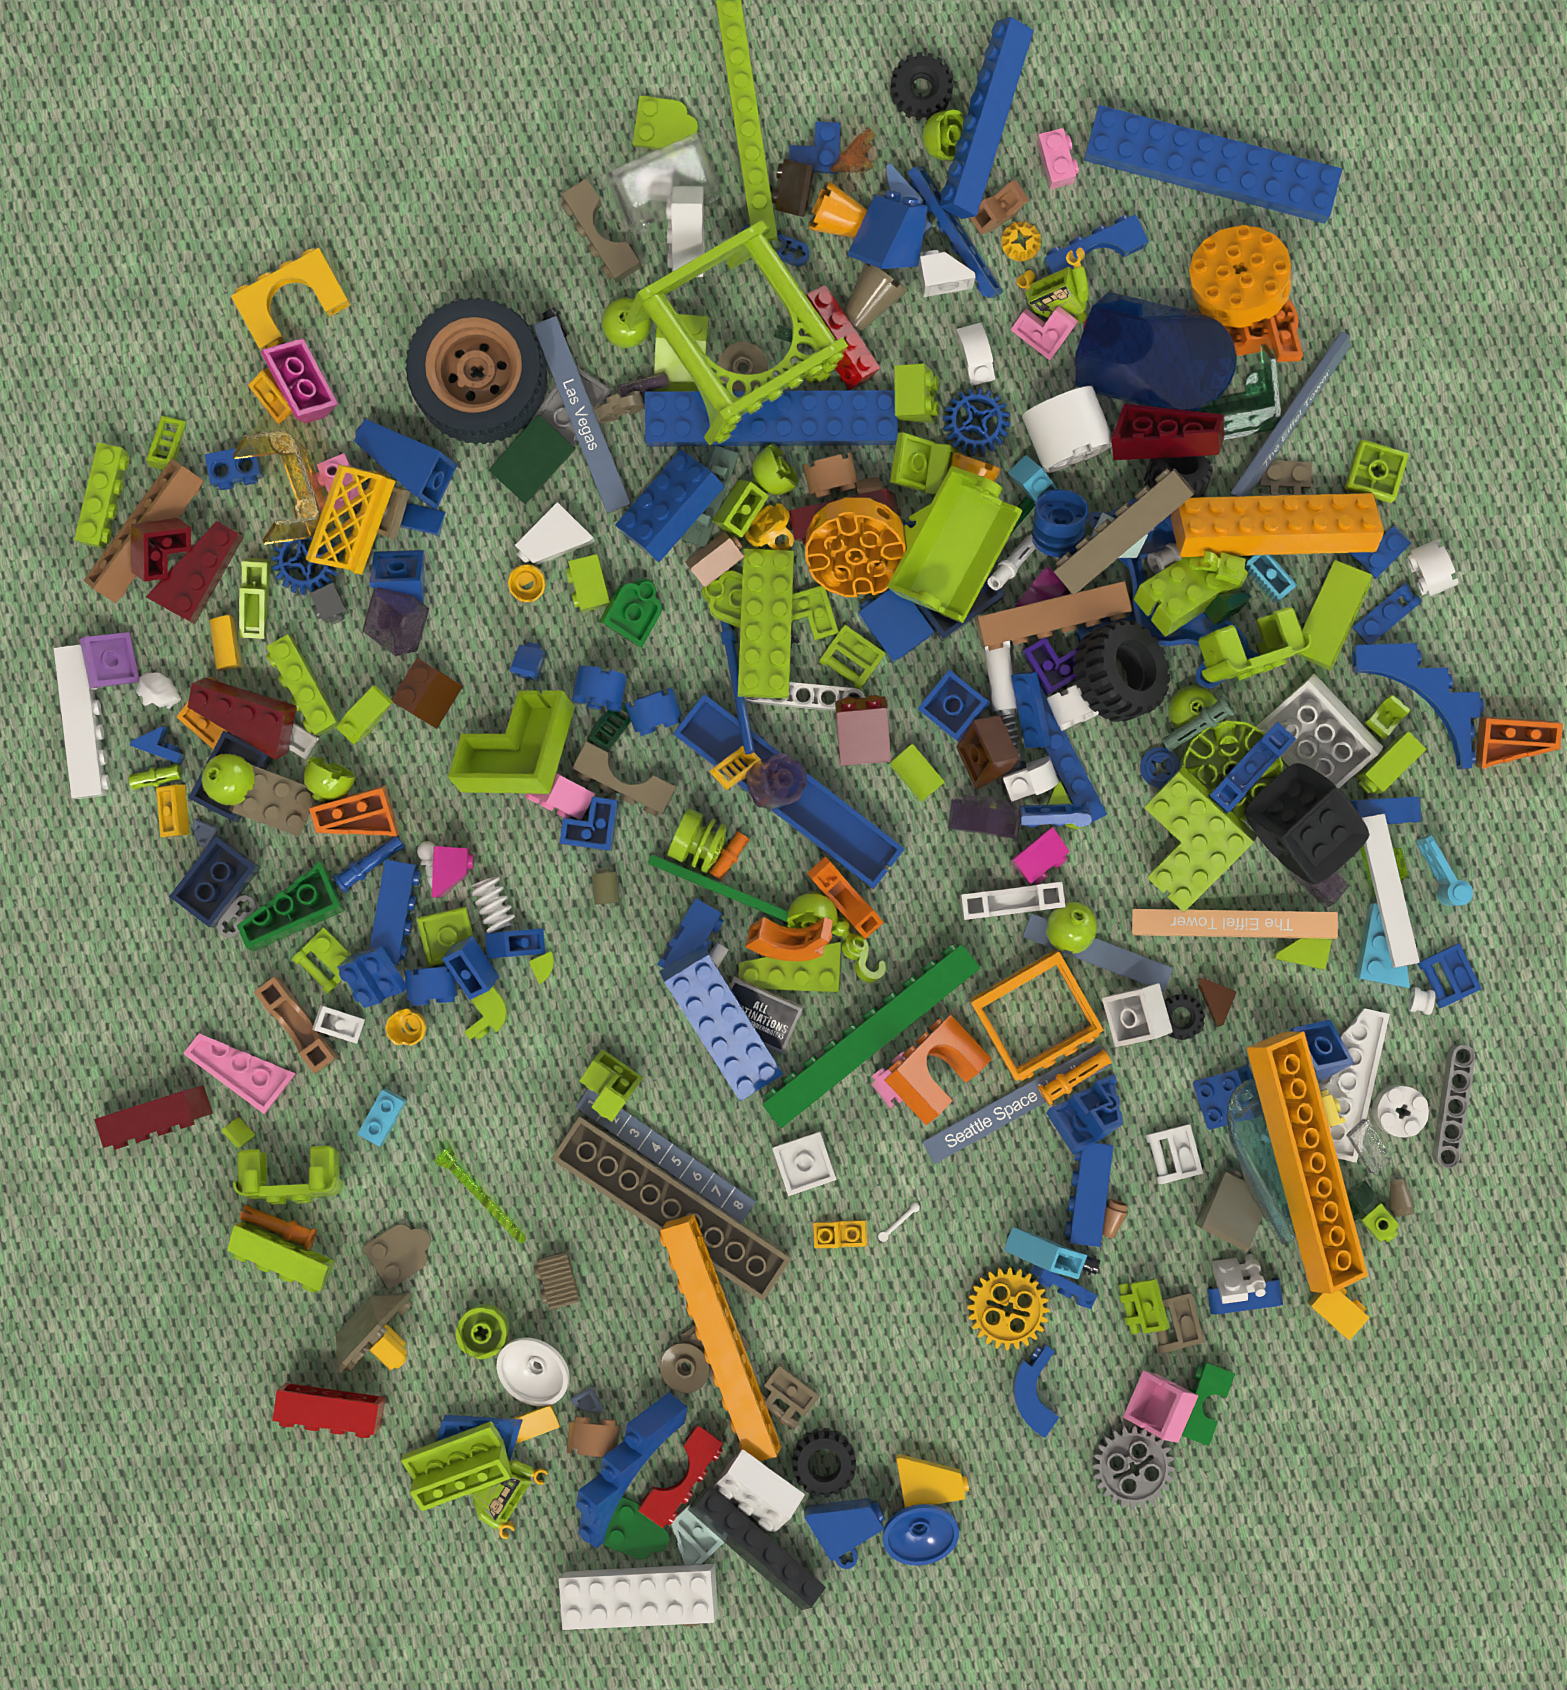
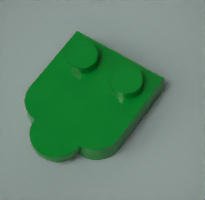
[599,578,662,647]
[602,1496,670,1559]

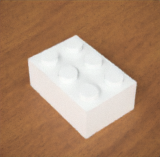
[666,186,704,277]
[713,1449,805,1533]

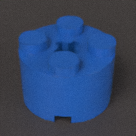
[571,666,627,712]
[625,687,683,736]
[404,967,458,1006]

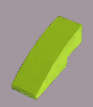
[239,557,271,639]

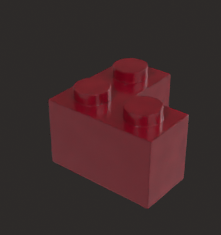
[131,518,191,582]

